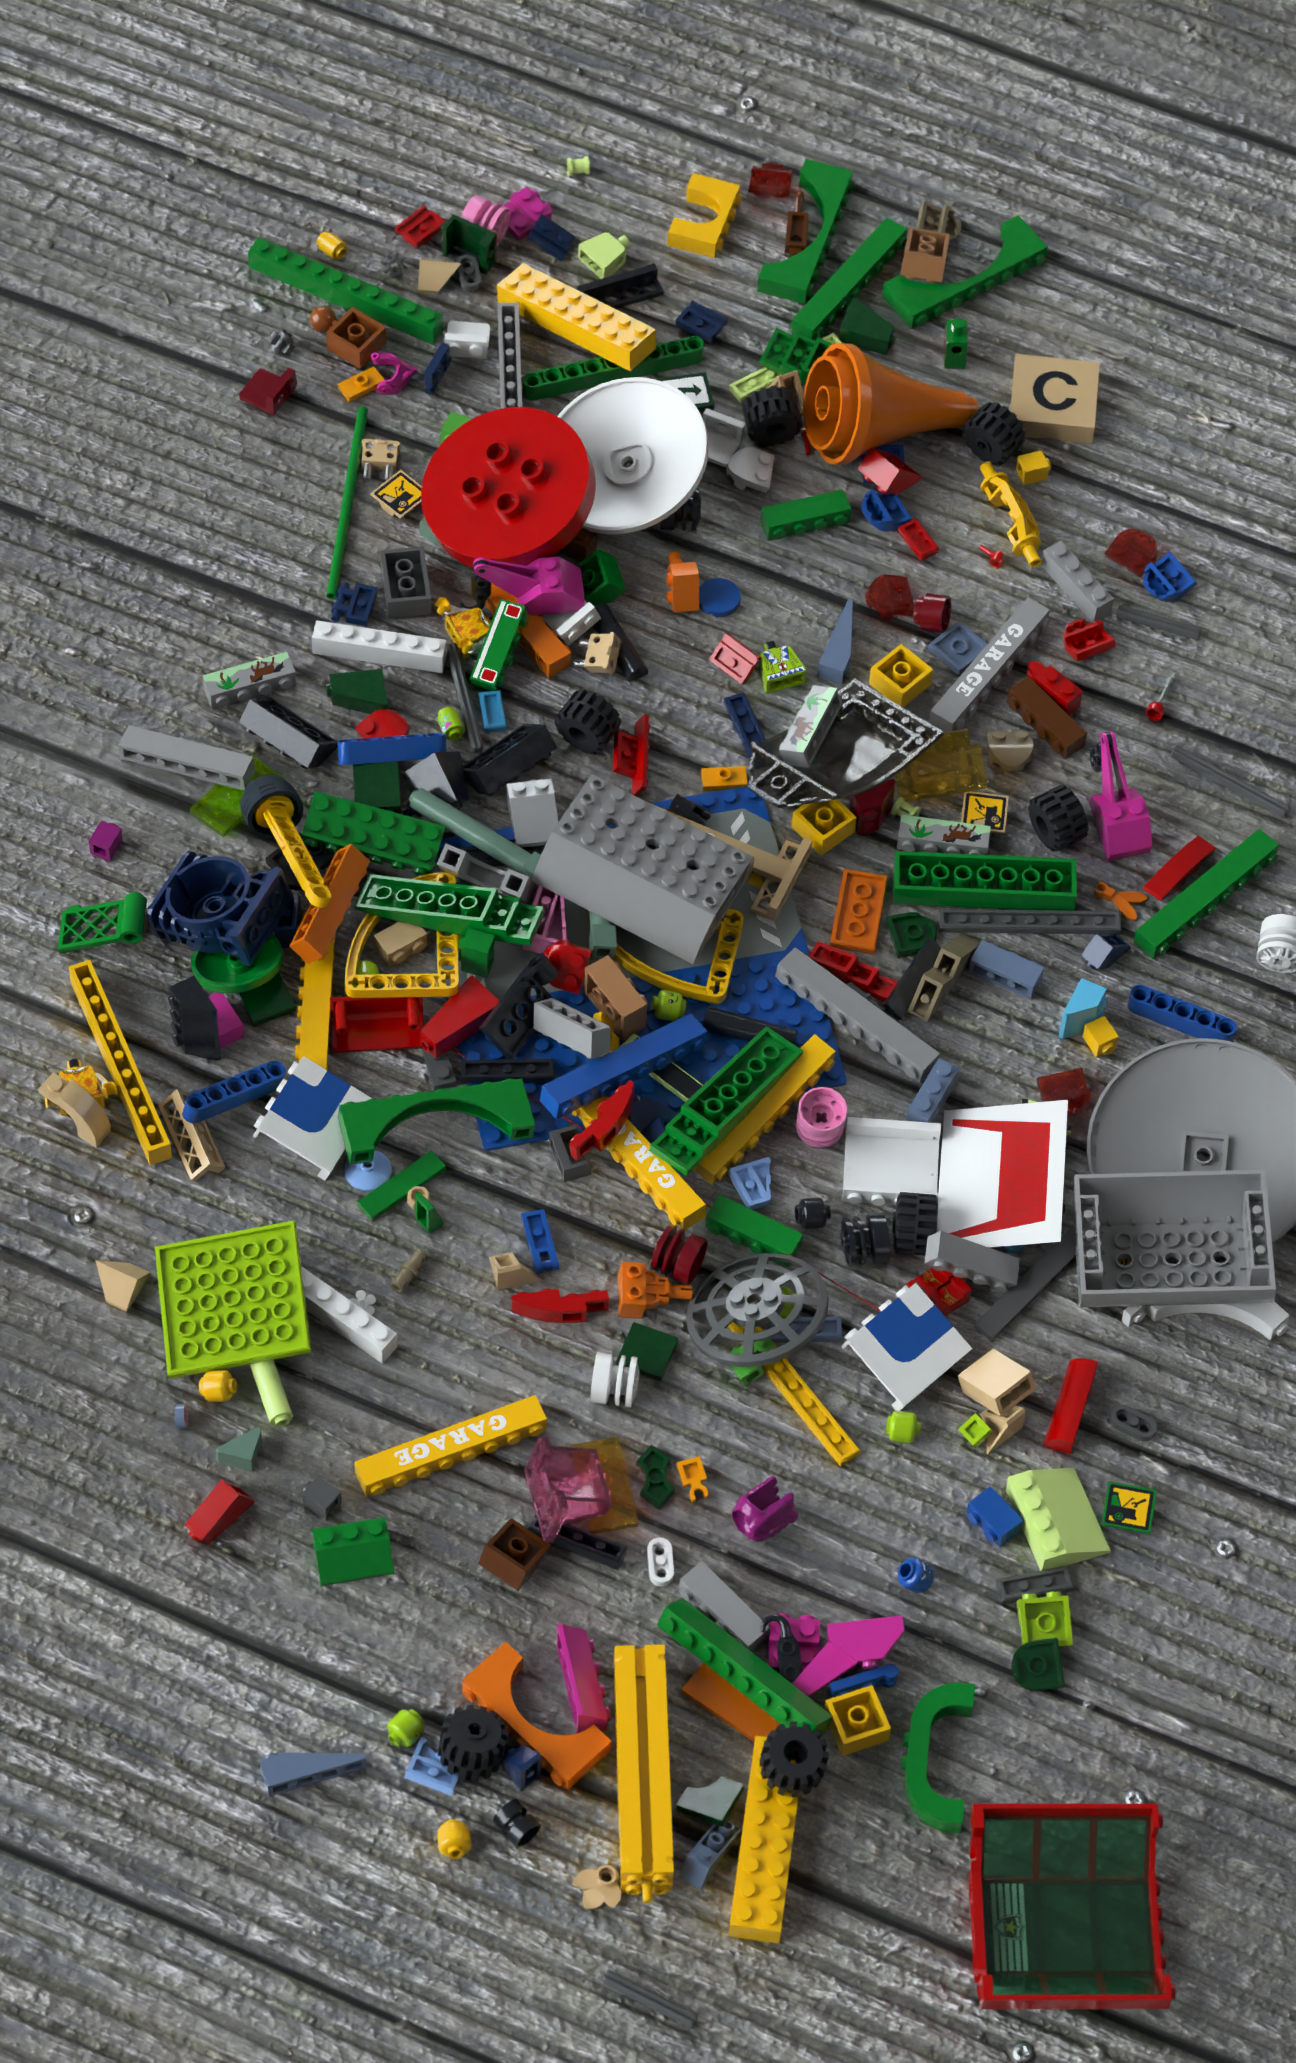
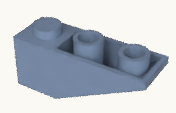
[679,1819,743,1890]

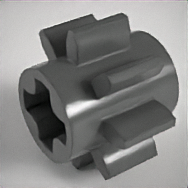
[380,251,408,278]
[269,329,295,356]

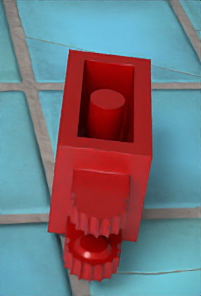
[1026,660,1083,715]

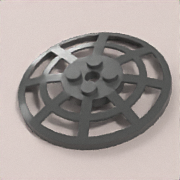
[686,1253,828,1367]

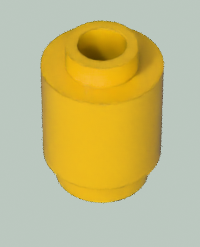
[317,232,347,260]

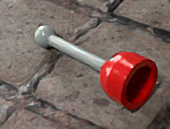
[1146,677,1174,721]

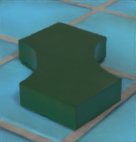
[636,1444,675,1510]

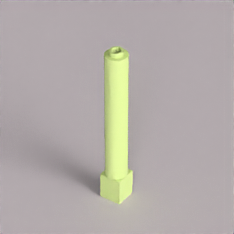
[249,1360,293,1427]

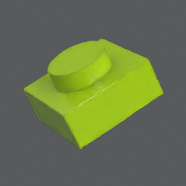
[958,1413,993,1449]

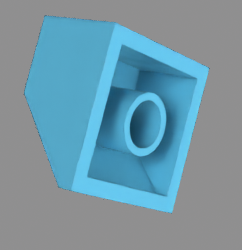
[1058,978,1108,1039]

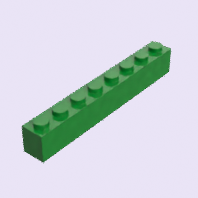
[791,217,907,341]
[1133,828,1279,959]
[657,1598,833,1737]

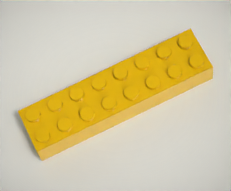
[497,263,656,371]
[728,1736,799,1944]

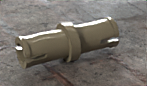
[390,1249,428,1294]

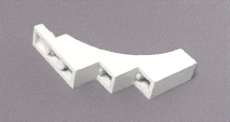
[1122,1301,1290,1340]

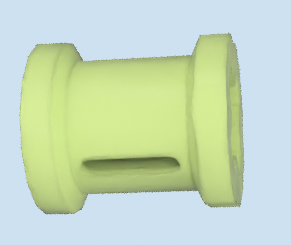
[567,156,590,176]
[891,797,921,817]

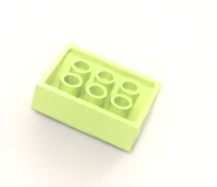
[1006,1468,1110,1571]

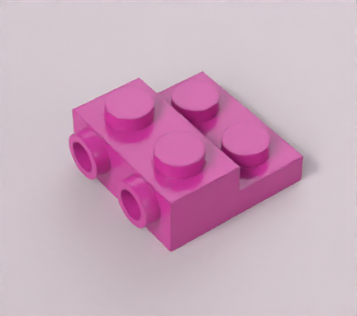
[501,187,553,241]
[768,1613,820,1672]

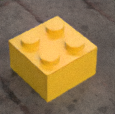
[869,644,933,709]
[792,789,857,856]
[824,1685,891,1756]

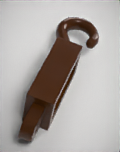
[785,191,809,258]

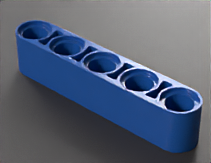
[337,733,447,765]
[1128,985,1237,1042]
[182,1061,286,1123]

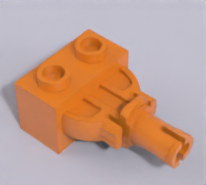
[666,551,699,613]
[617,1261,692,1319]

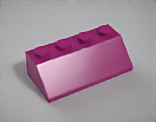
[556,1624,611,1733]

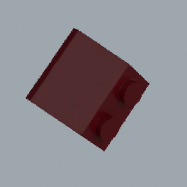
[849,778,896,835]

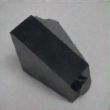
[402,751,469,810]

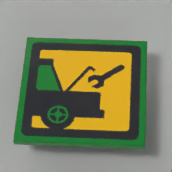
[1101,1481,1157,1534]

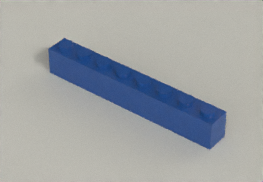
[540,1013,708,1119]

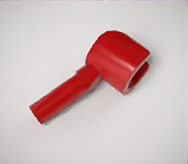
[801,427,811,455]
[979,545,1004,568]

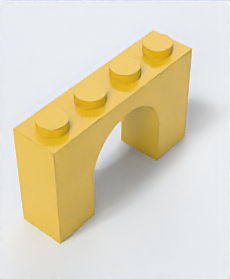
[667,173,743,258]

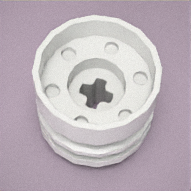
[1256,914,1296,973]
[590,1352,640,1408]

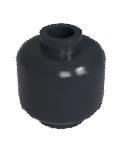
[795,1197,831,1229]

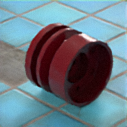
[650,1224,708,1285]

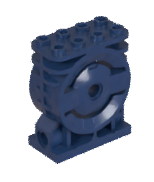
[146,851,294,966]

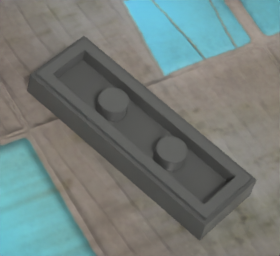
[996,1566,1074,1604]

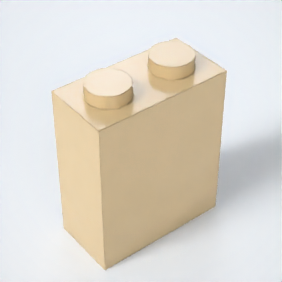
[958,1348,1036,1416]

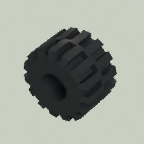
[742,386,803,446]
[962,402,1026,466]
[554,690,621,755]
[1028,785,1089,852]
[892,1192,938,1256]
[438,1705,508,1781]
[759,1721,829,1797]

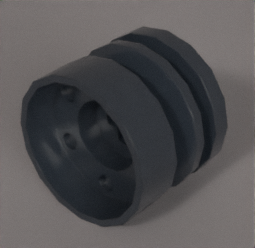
[660,486,701,532]
[840,1212,891,1267]

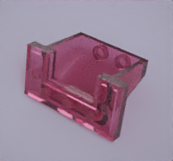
[524,1436,612,1543]

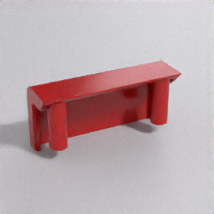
[330,996,424,1053]

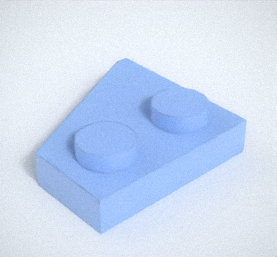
[728,1157,771,1210]
[404,1737,459,1796]

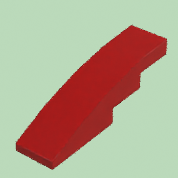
[1143,835,1216,901]
[808,941,898,1002]

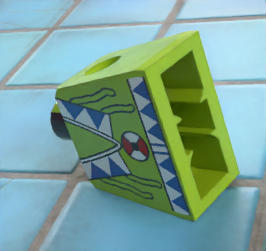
[759,641,806,694]

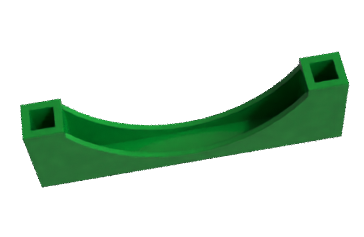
[757,159,855,304]
[882,215,1048,329]
[338,1078,535,1165]

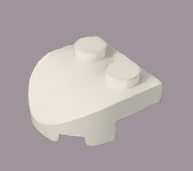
[726,447,775,493]

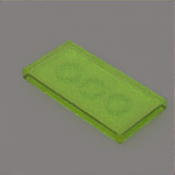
[190,753,284,837]

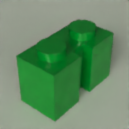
[458,928,495,978]

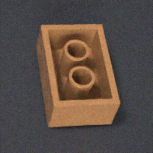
[900,227,950,283]
[584,955,648,1042]

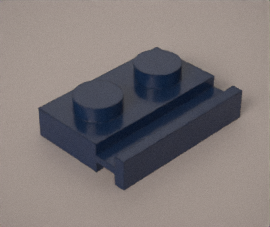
[527,214,576,261]
[675,300,728,343]
[424,342,452,394]

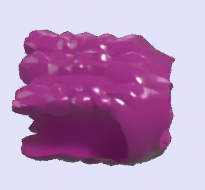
[732,1476,799,1542]

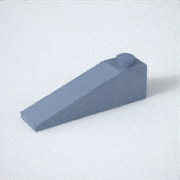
[817,598,853,685]
[259,1753,366,1797]

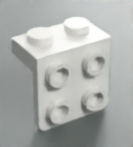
[445,321,490,359]
[703,408,746,467]
[542,601,601,646]

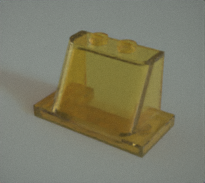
[892,728,988,802]

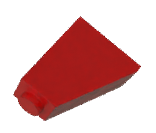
[184,1479,255,1544]

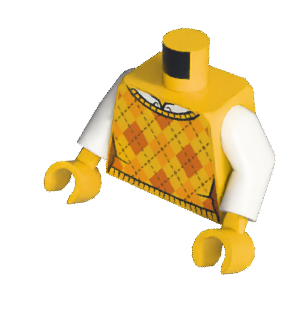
[435,597,494,659]
[45,1059,118,1116]

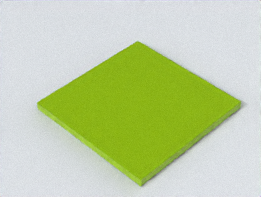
[155,1220,312,1379]

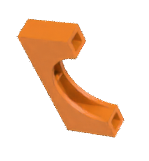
[462,1642,612,1790]

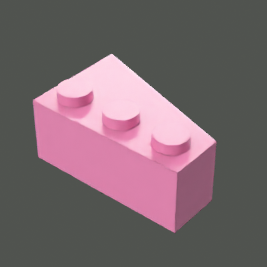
[523,885,567,954]

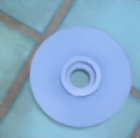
[344,1150,392,1191]

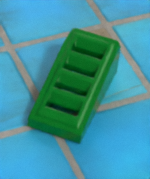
[415,1192,443,1234]

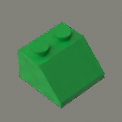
[577,549,626,606]

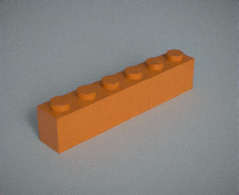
[485,583,572,678]
[289,844,370,964]

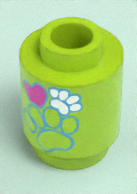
[437,707,465,741]

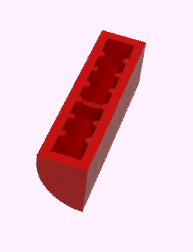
[1043,1358,1098,1454]

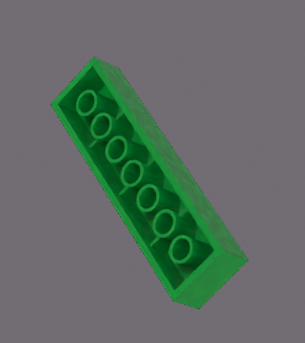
[893,851,1077,911]

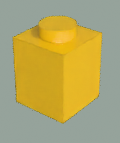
[1016,450,1051,485]
[1082,1016,1119,1058]

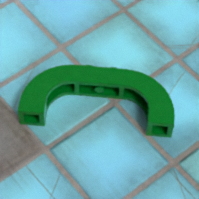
[900,1683,975,1834]

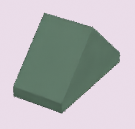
[216,1426,262,1471]

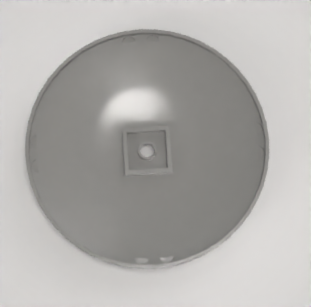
[1087,1038,1296,1262]

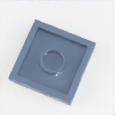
[928,621,987,676]

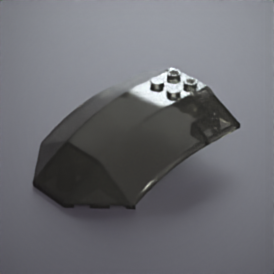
[748,679,944,808]

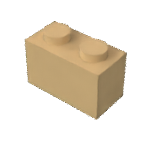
[373,922,427,967]

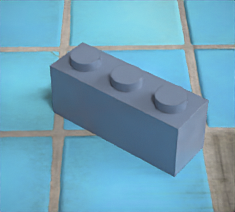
[969,940,1044,1000]
[906,1058,959,1123]

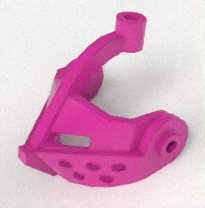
[371,352,417,395]

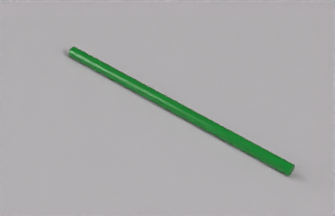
[326,406,368,599]

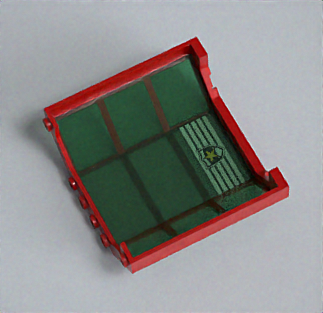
[969,1803,1176,2010]

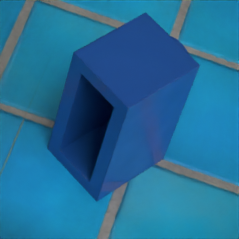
[966,1486,1023,1548]

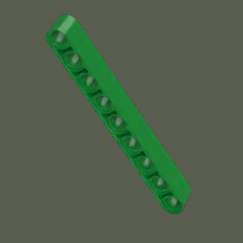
[523,336,704,401]

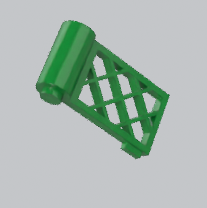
[58,892,147,953]

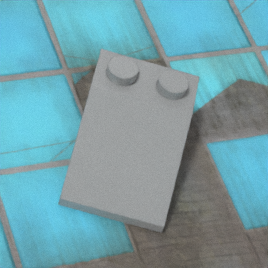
[507,779,559,848]

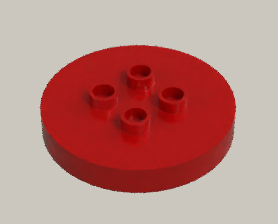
[421,407,596,568]

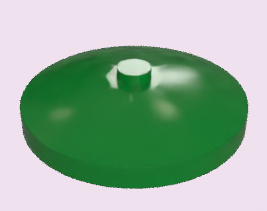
[191,934,284,994]

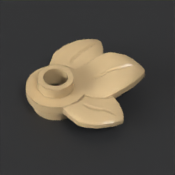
[572,1865,621,1910]

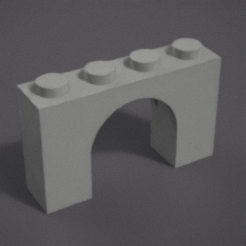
[437,844,537,905]

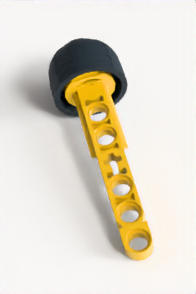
[240,775,332,908]

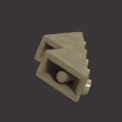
[908,933,980,1022]

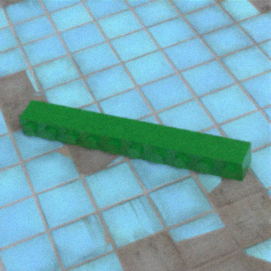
[248,237,443,345]

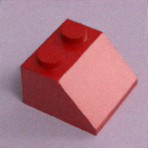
[858,448,922,495]

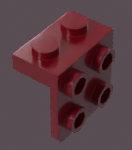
[239,367,297,415]

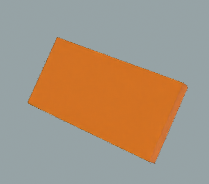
[830,869,888,955]
[681,1663,780,1742]

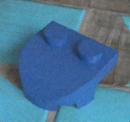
[861,489,911,531]
[1143,552,1197,602]

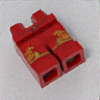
[906,1267,972,1316]

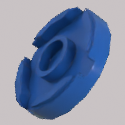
[699,578,741,617]

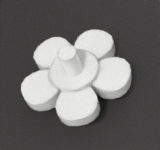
[349,1290,376,1315]

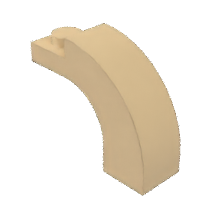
[39,1072,111,1148]

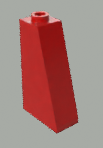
[421,975,499,1058]

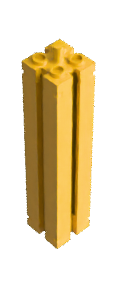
[613,1645,674,1904]

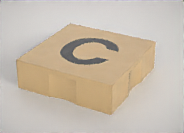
[1010,354,1100,444]

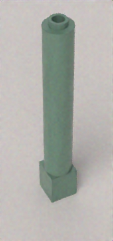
[409,788,541,889]
[588,911,617,960]

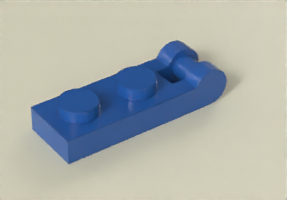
[521,1209,559,1274]
[828,1664,898,1699]

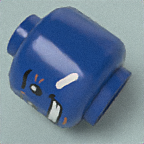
[898,1558,934,1593]

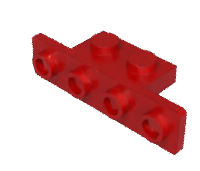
[613,714,651,797]

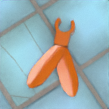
[1094,882,1147,921]

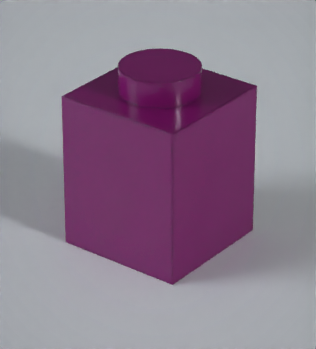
[89,820,123,861]

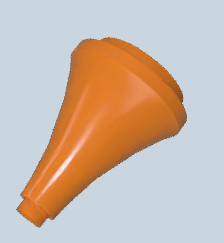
[803,343,978,465]

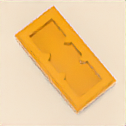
[338,366,385,402]
[701,766,748,791]

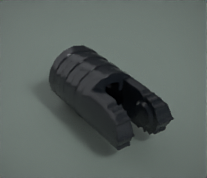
[668,793,711,826]

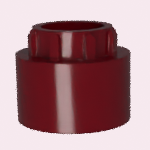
[913,593,952,633]

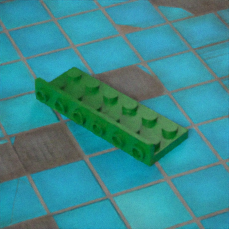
[300,791,446,876]

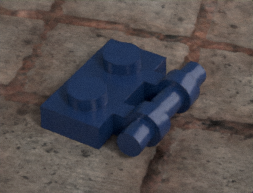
[331,582,378,627]

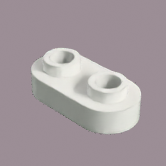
[647,1538,674,1587]

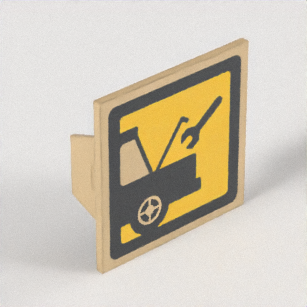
[370,470,422,519]
[961,791,1009,835]

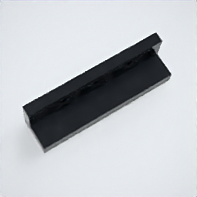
[577,263,664,309]

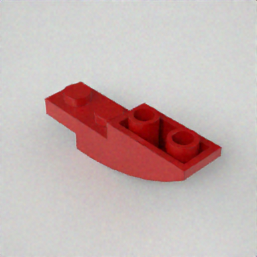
[569,1080,635,1161]
[511,1288,609,1323]

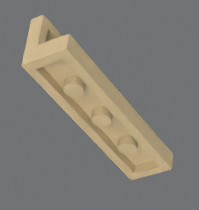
[750,838,812,922]
[158,1089,225,1181]

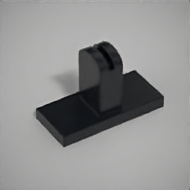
[403,802,421,817]

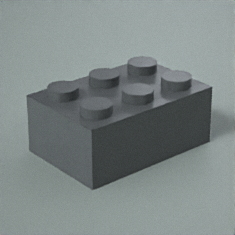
[380,546,432,619]

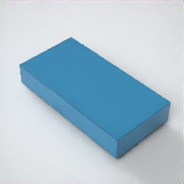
[479,690,507,733]

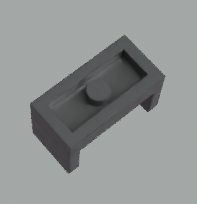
[549,1125,591,1182]

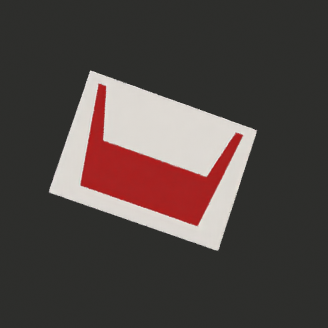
[936,1100,1068,1248]

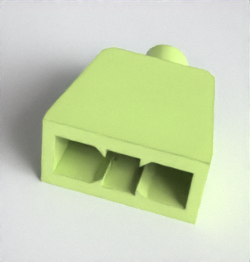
[578,232,630,279]

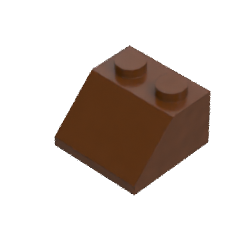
[478,1518,551,1591]

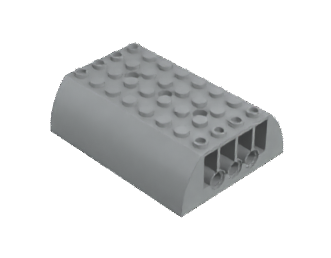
[531,774,754,964]
[1074,1170,1276,1307]

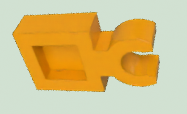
[676,1456,708,1502]

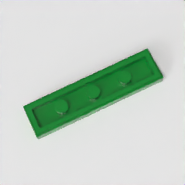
[357,1150,446,1221]

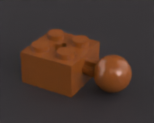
[310,306,386,369]

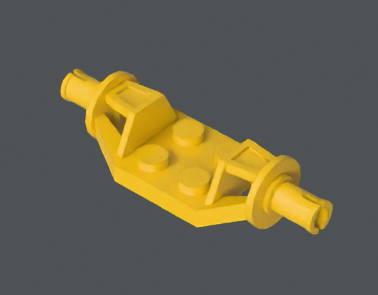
[980,462,1042,568]

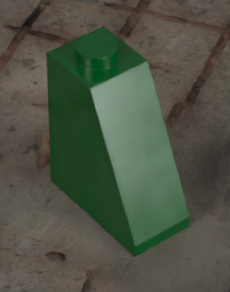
[839,298,896,355]
[326,669,388,714]

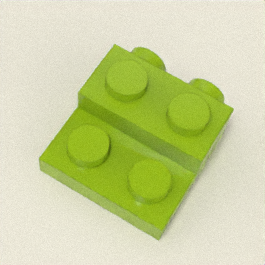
[1017,1591,1073,1647]

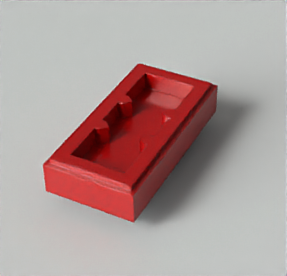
[898,519,940,561]

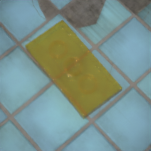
[571,1437,638,1534]

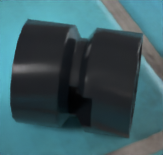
[493,1799,541,1848]

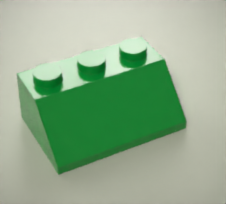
[312,1517,394,1586]

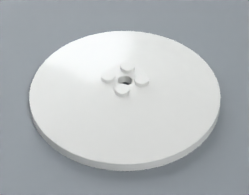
[557,377,709,534]

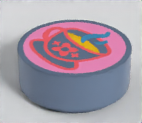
[175,1404,188,1428]

